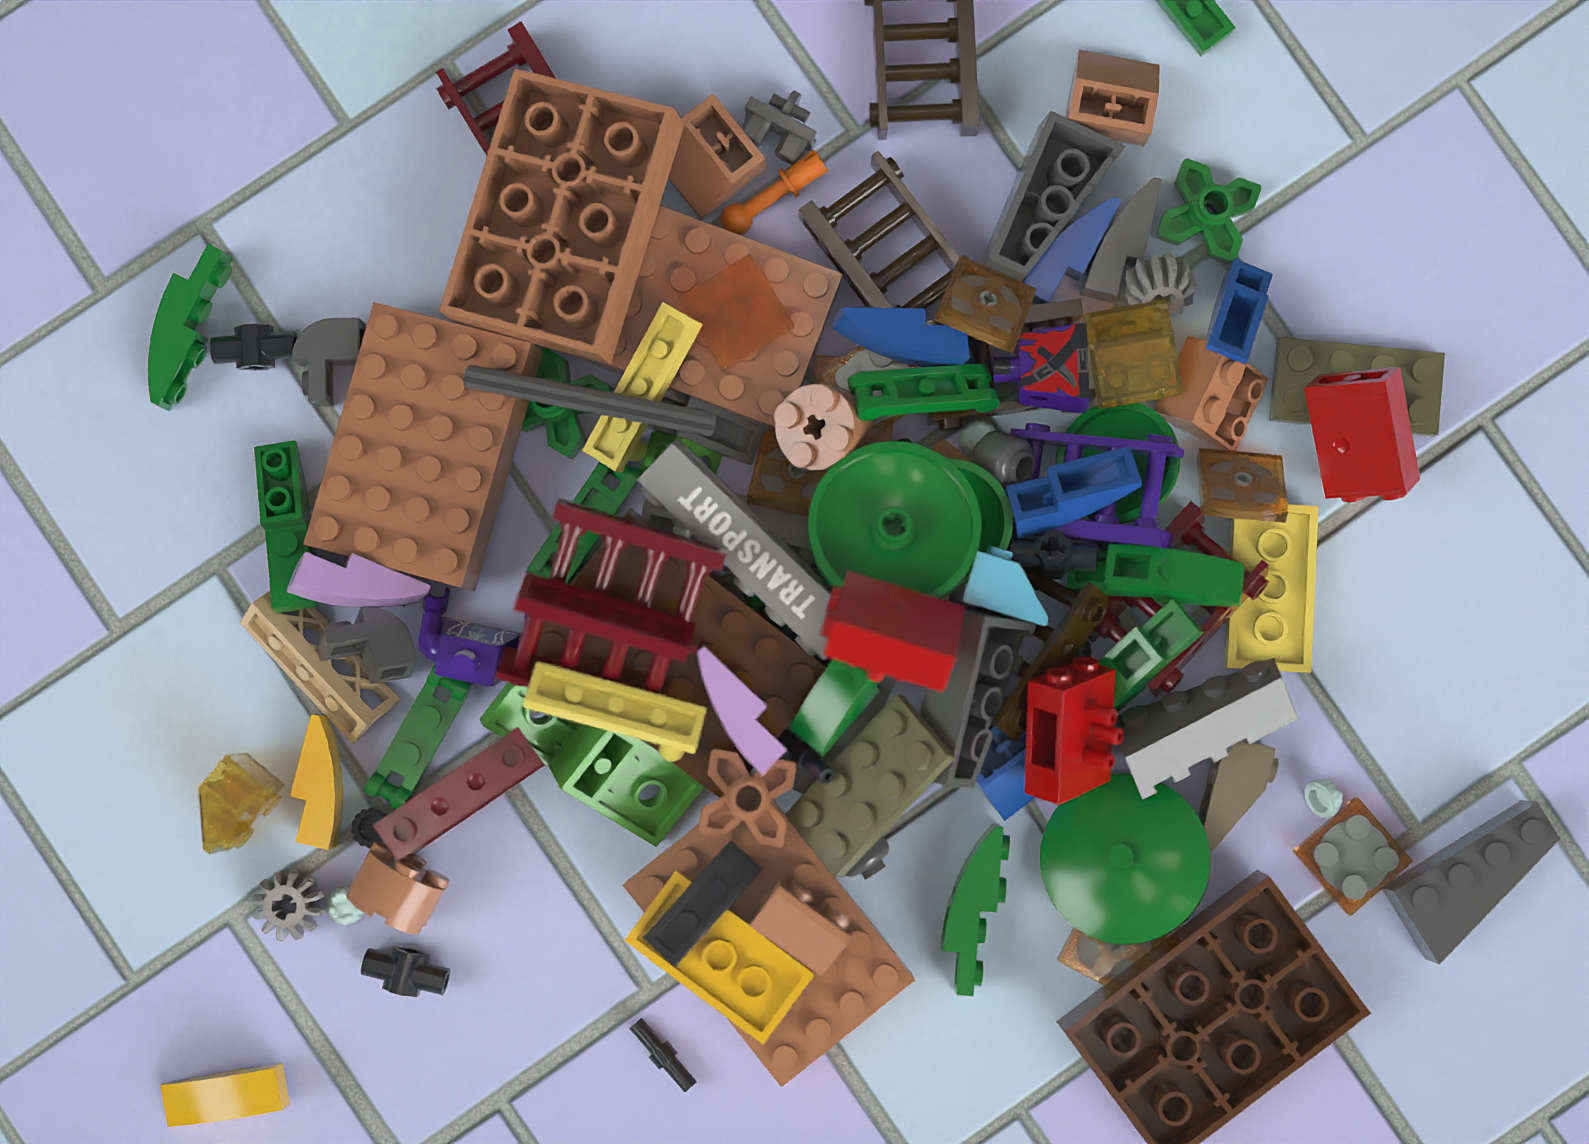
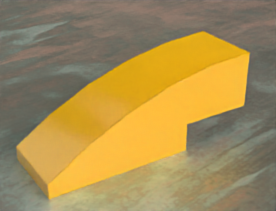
[290,714,343,850]
[160,1062,290,1127]

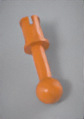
[720,149,828,235]

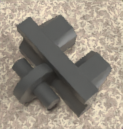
[742,90,817,165]

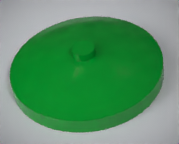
[808,441,981,599]
[1040,774,1211,945]

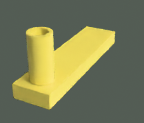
[582,302,703,473]
[524,662,707,761]

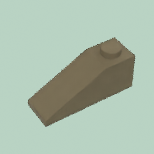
[1198,740,1279,853]

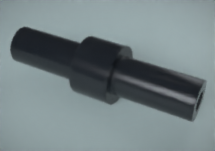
[776,729,835,784]
[629,1018,697,1093]

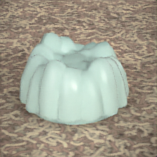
[958,420,995,458]
[1304,779,1343,819]
[326,885,364,925]

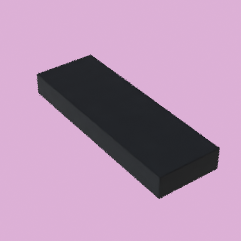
[643,840,763,967]

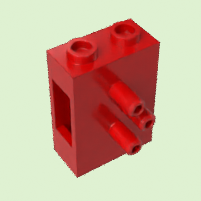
[1304,367,1420,503]
[820,571,965,692]
[1025,657,1124,805]

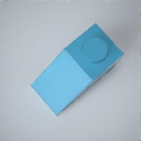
[963,546,1048,626]

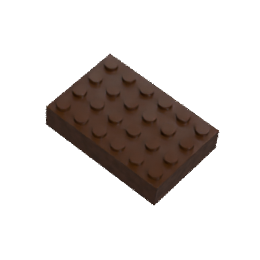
[535,508,830,798]
[1056,870,1371,1144]

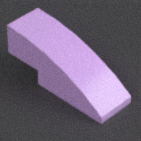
[286,552,431,607]
[696,646,787,775]

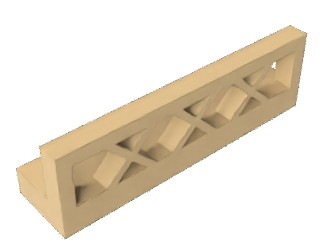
[240,591,400,744]

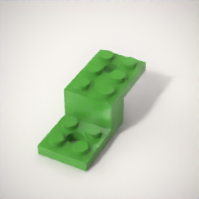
[479,682,704,847]

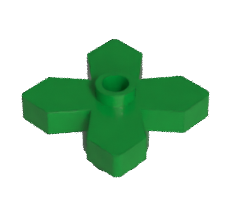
[1155,159,1261,265]
[521,348,614,459]

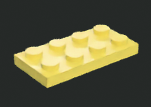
[1224,503,1319,673]

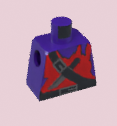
[993,323,1090,413]

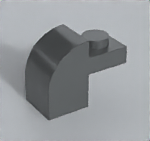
[291,317,366,407]
[317,606,418,684]

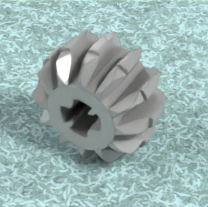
[1123,252,1196,321]
[252,869,325,941]

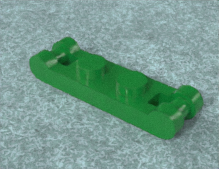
[847,364,1000,421]
[526,462,644,584]
[364,663,474,810]

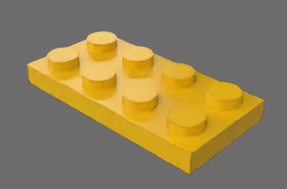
[624,869,815,1044]

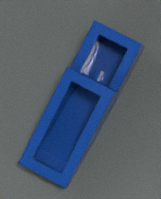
[1015,197,1122,305]
[1205,258,1273,364]
[832,307,970,367]
[1006,446,1142,539]

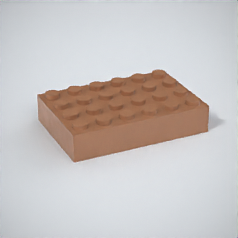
[439,68,684,365]
[556,206,843,433]
[304,302,543,592]
[623,790,915,1088]

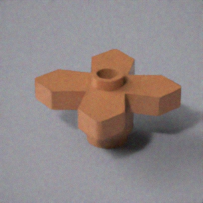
[698,749,796,847]

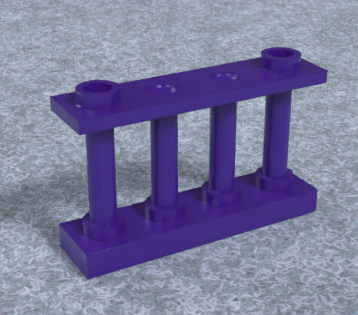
[1010,423,1184,549]

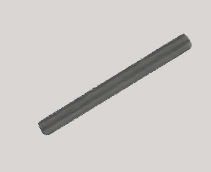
[464,365,717,436]

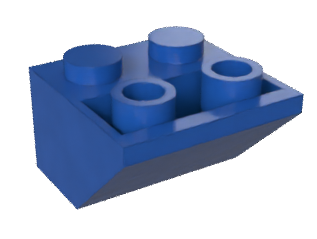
[975,725,1036,821]

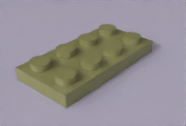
[1269,337,1445,437]
[785,694,956,878]

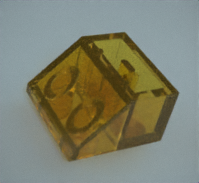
[1082,299,1183,409]
[198,753,285,855]

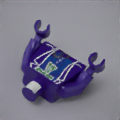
[418,584,527,686]

